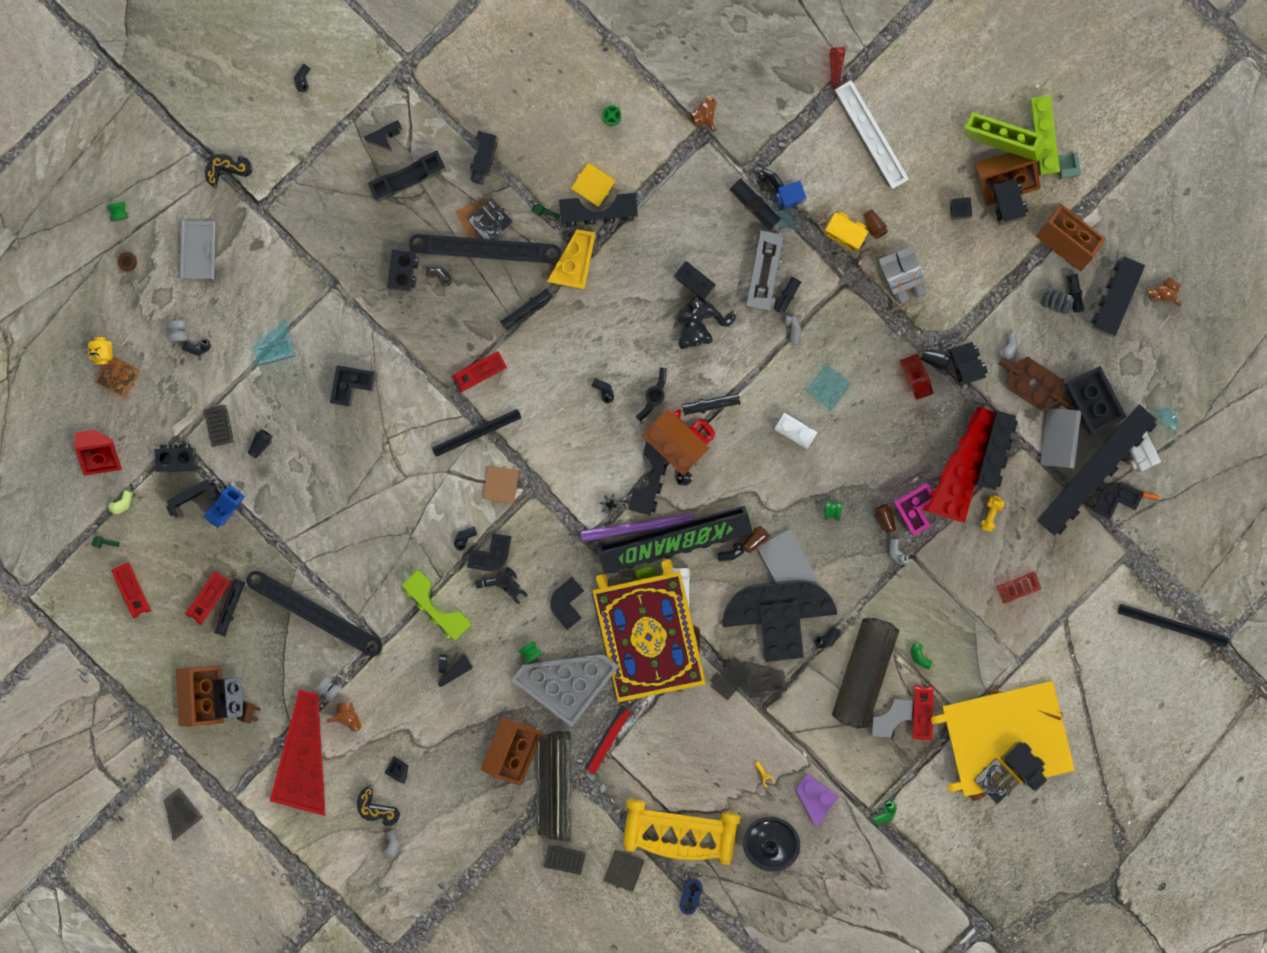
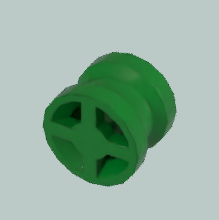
[602,105,622,126]
[107,202,129,222]
[824,501,842,521]
[519,641,542,664]

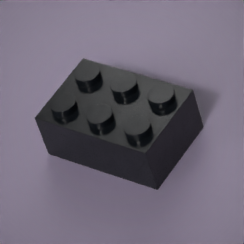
[1064,366,1127,435]

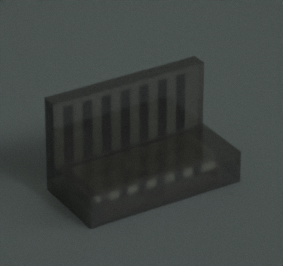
[204,405,235,447]
[544,844,586,875]

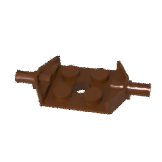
[998,356,1073,412]

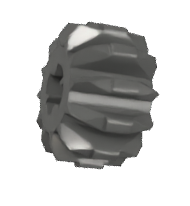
[1040,288,1074,315]

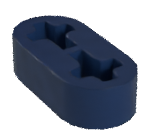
[679,878,702,915]

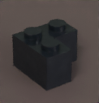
[991,179,1028,226]
[949,342,988,386]
[330,365,377,407]

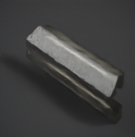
[832,618,899,729]
[537,731,571,842]

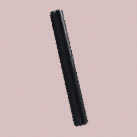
[432,409,521,457]

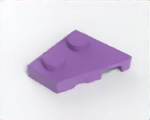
[796,774,838,826]

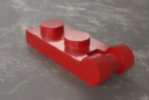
[451,351,507,393]
[111,562,152,619]
[185,571,231,626]
[912,685,934,740]

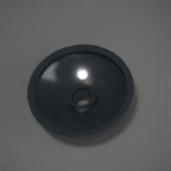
[743,817,800,872]

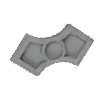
[871,699,913,738]

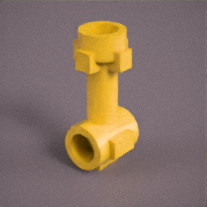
[980,495,1005,532]

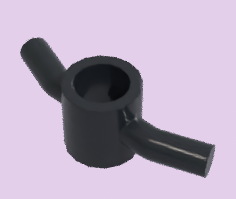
[635,367,667,422]

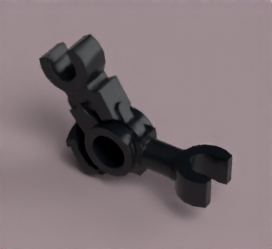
[475,567,528,604]

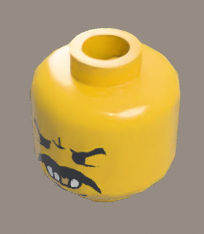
[88,337,113,365]

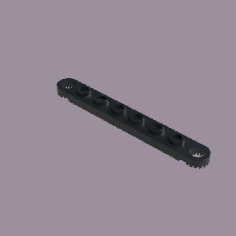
[409,234,562,264]
[246,571,383,656]

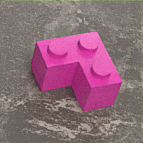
[892,483,932,536]

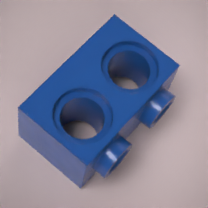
[775,180,807,210]

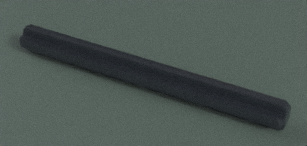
[1117,604,1229,647]

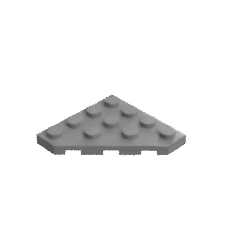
[511,654,619,727]

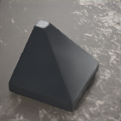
[385,756,409,784]

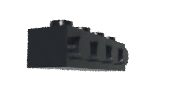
[1091,256,1145,337]
[975,411,1018,490]

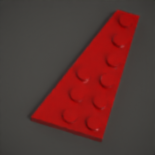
[923,407,995,523]
[270,689,326,816]

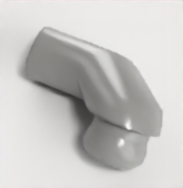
[785,315,801,343]
[999,332,1018,359]
[889,539,909,565]
[383,829,400,859]

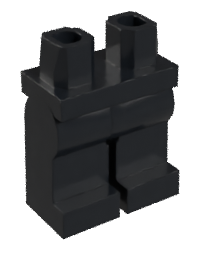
[469,131,499,185]

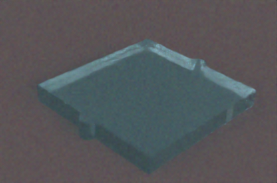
[806,365,851,410]

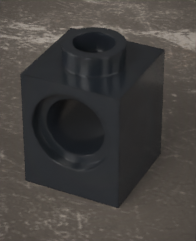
[949,197,973,220]

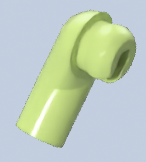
[108,490,133,514]

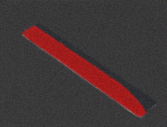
[585,706,631,773]

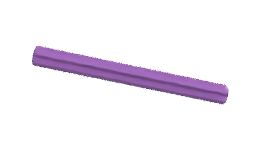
[580,514,693,541]

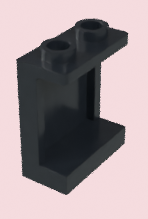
[166,479,221,518]

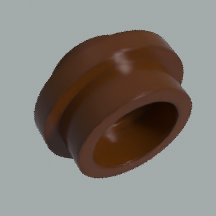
[118,252,137,271]

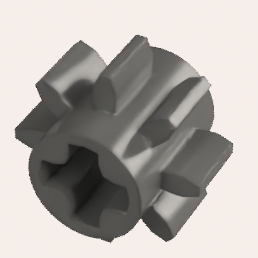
[599,494,623,517]

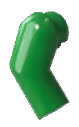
[910,643,933,670]
[873,801,897,826]

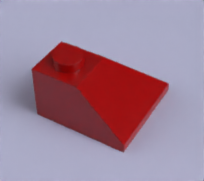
[75,430,122,476]

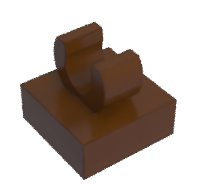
[237,701,261,723]

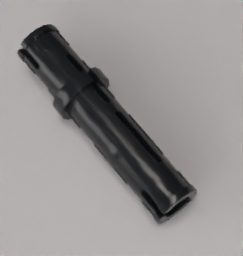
[500,288,554,331]
[682,393,741,416]
[214,579,245,637]

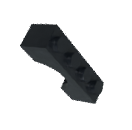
[368,150,446,203]
[559,193,638,227]
[628,441,668,516]

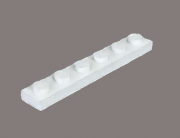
[834,80,909,189]

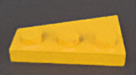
[547,229,596,290]

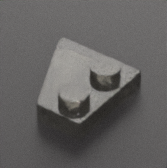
[743,661,787,698]
[164,787,203,841]

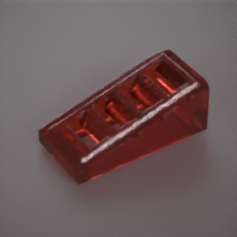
[829,47,846,89]
[997,571,1042,604]

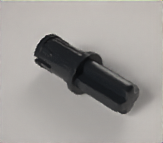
[1066,274,1084,313]
[774,277,802,314]

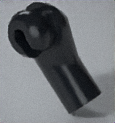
[591,378,614,404]
[814,627,841,649]

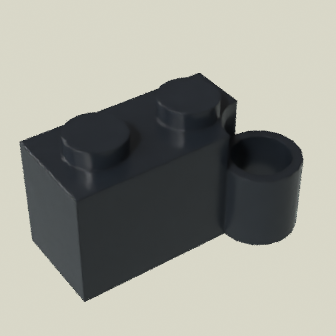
[1000,742,1047,791]

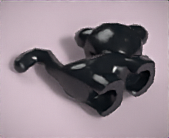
[674,296,736,349]

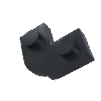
[1092,483,1144,519]
[467,533,512,571]
[551,577,584,630]

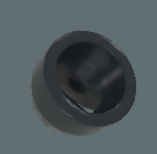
[676,471,693,486]

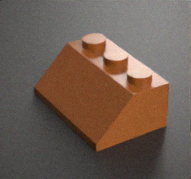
[974,152,1041,206]
[1036,204,1106,271]
[641,409,709,476]
[176,666,224,726]
[481,717,543,785]

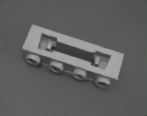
[746,231,786,312]

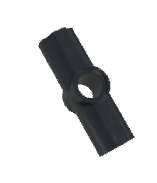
[729,178,781,231]

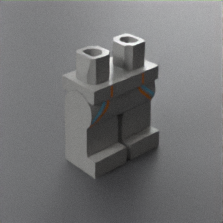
[877,246,926,304]

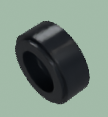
[438,654,447,673]

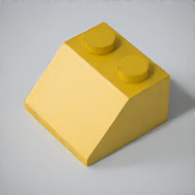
[823,212,869,253]

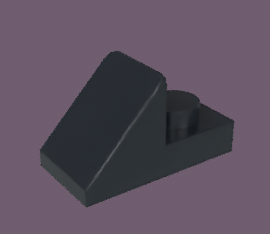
[364,120,403,151]

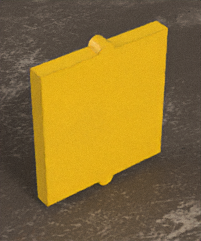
[571,162,616,207]

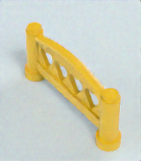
[623,799,741,865]

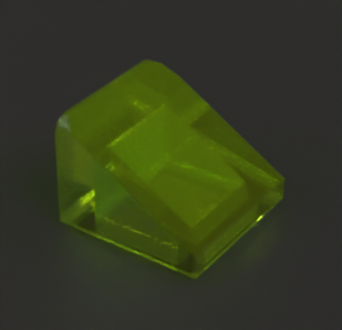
[635,566,656,580]

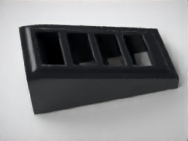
[438,655,474,687]

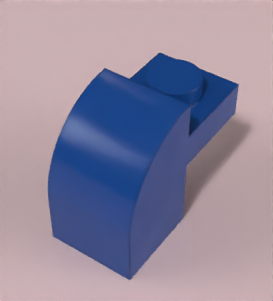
[203,485,245,528]

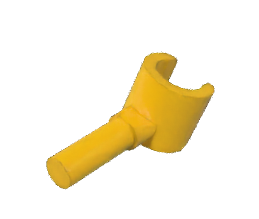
[755,762,774,788]

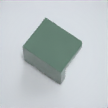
[1058,152,1081,180]

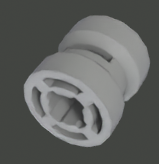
[167,321,188,342]
[315,676,342,703]

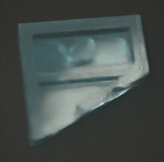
[253,320,296,366]

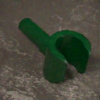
[531,204,559,219]
[91,536,120,549]

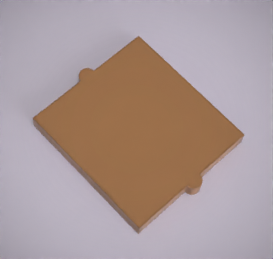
[483,466,519,504]

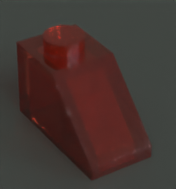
[900,354,934,400]

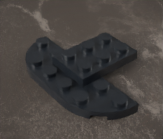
[723,580,838,662]

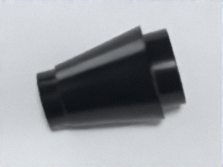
[921,349,951,371]
[247,429,273,459]

